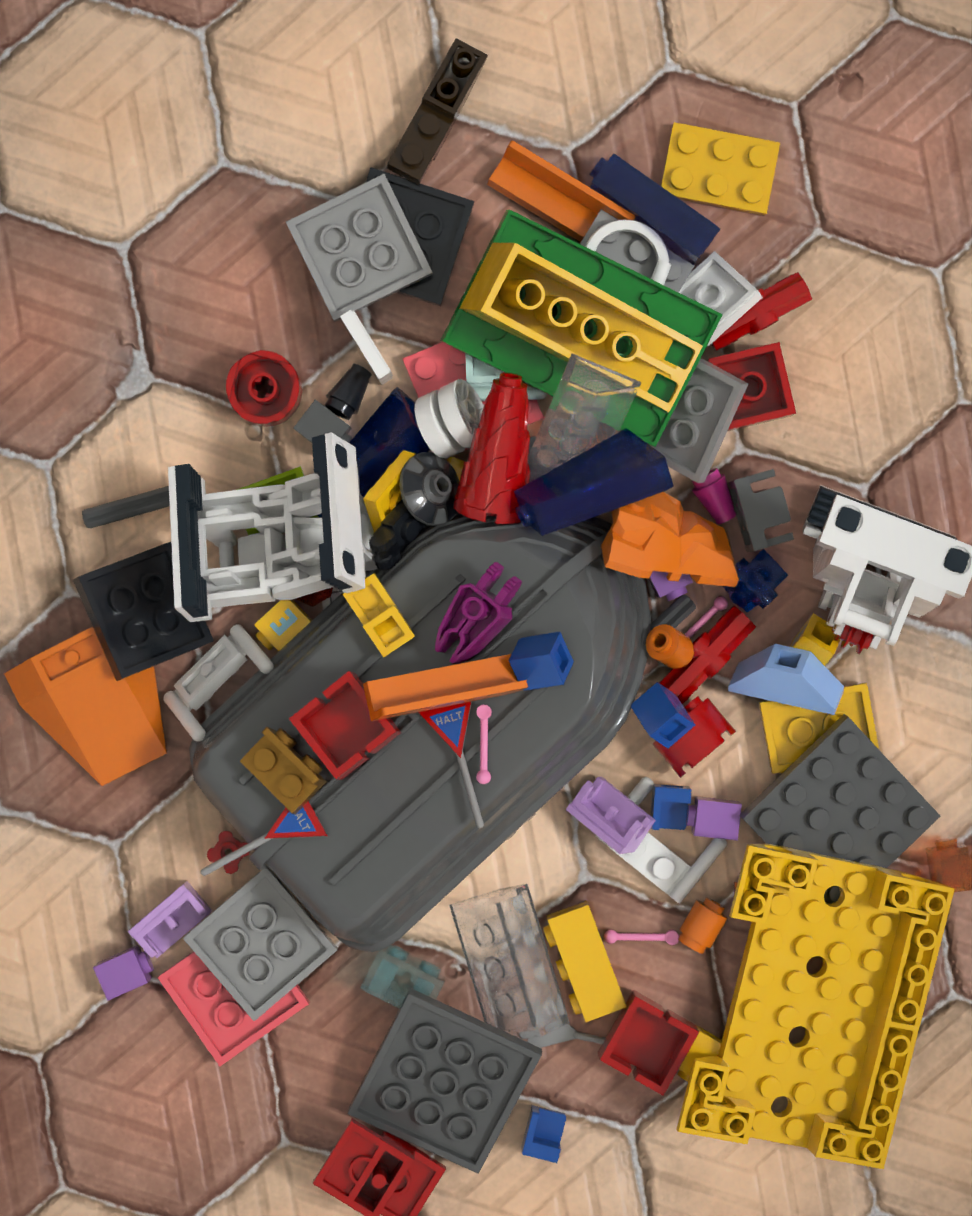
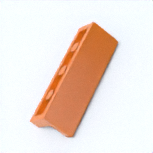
[487,140,635,242]
[363,654,528,721]

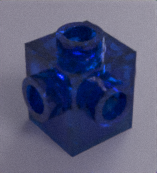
[722,549,788,613]

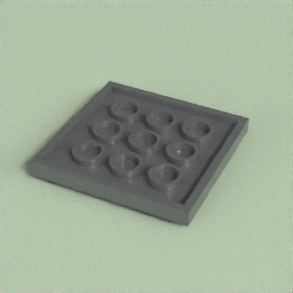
[739,714,941,904]
[348,988,542,1174]

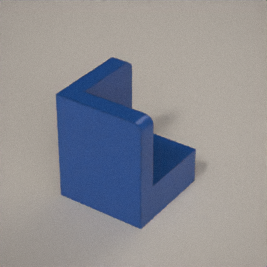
[509,632,574,690]
[631,682,695,748]
[651,784,692,830]
[521,1105,566,1163]

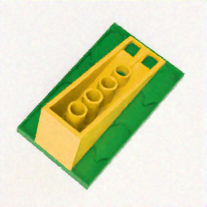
[440,210,723,447]

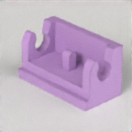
[566,777,656,854]
[128,881,213,958]

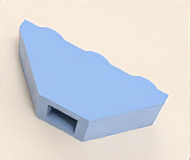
[728,644,844,715]

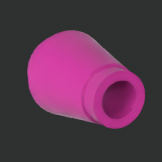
[691,468,737,524]

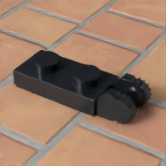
[369,500,426,570]

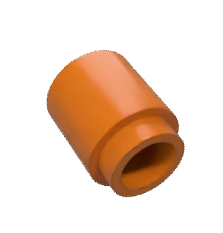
[645,624,694,669]
[678,897,728,954]

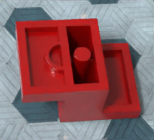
[313,1118,446,1216]

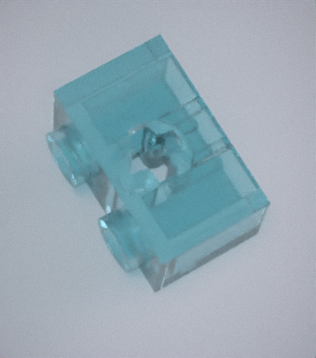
[360,944,445,1009]

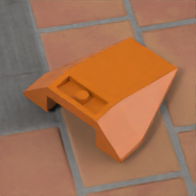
[4,626,167,786]

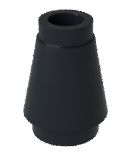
[325,364,372,420]

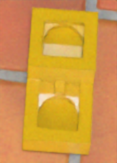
[342,573,415,657]

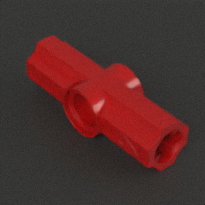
[710,272,812,351]
[659,605,756,704]

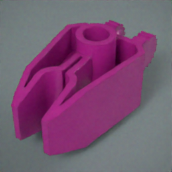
[435,562,522,664]

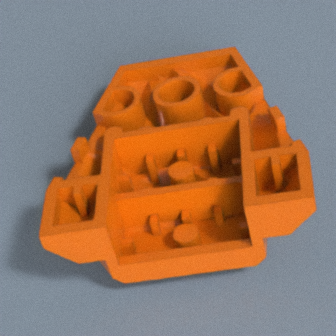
[591,469,739,587]

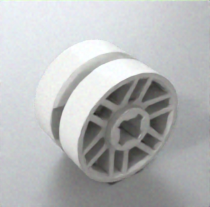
[415,379,484,459]

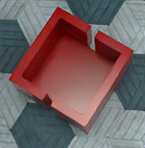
[289,671,402,780]
[598,990,699,1096]

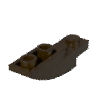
[387,38,488,185]

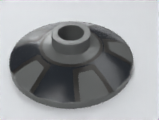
[400,452,460,526]

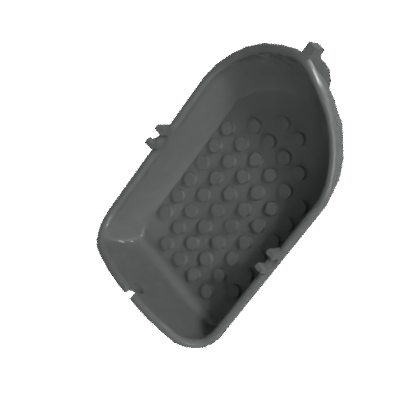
[189,501,651,952]

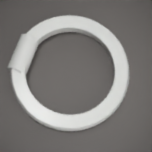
[585,219,671,285]

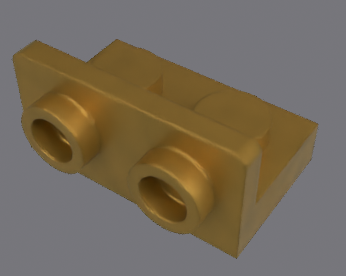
[240,726,327,814]

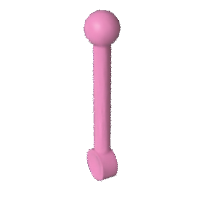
[685,596,728,638]
[476,704,492,785]
[604,930,679,945]

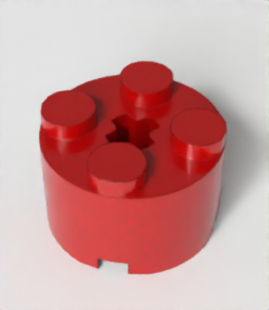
[226,350,302,427]
[652,696,736,778]

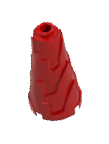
[454,373,530,524]

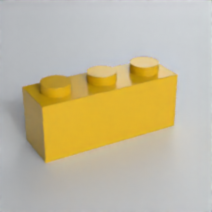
[543,901,627,1022]

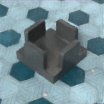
[727,469,794,552]

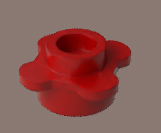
[207,830,250,874]

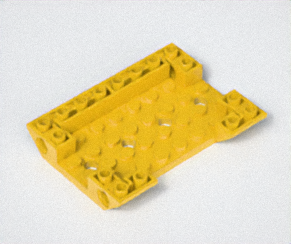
[676,844,955,1169]

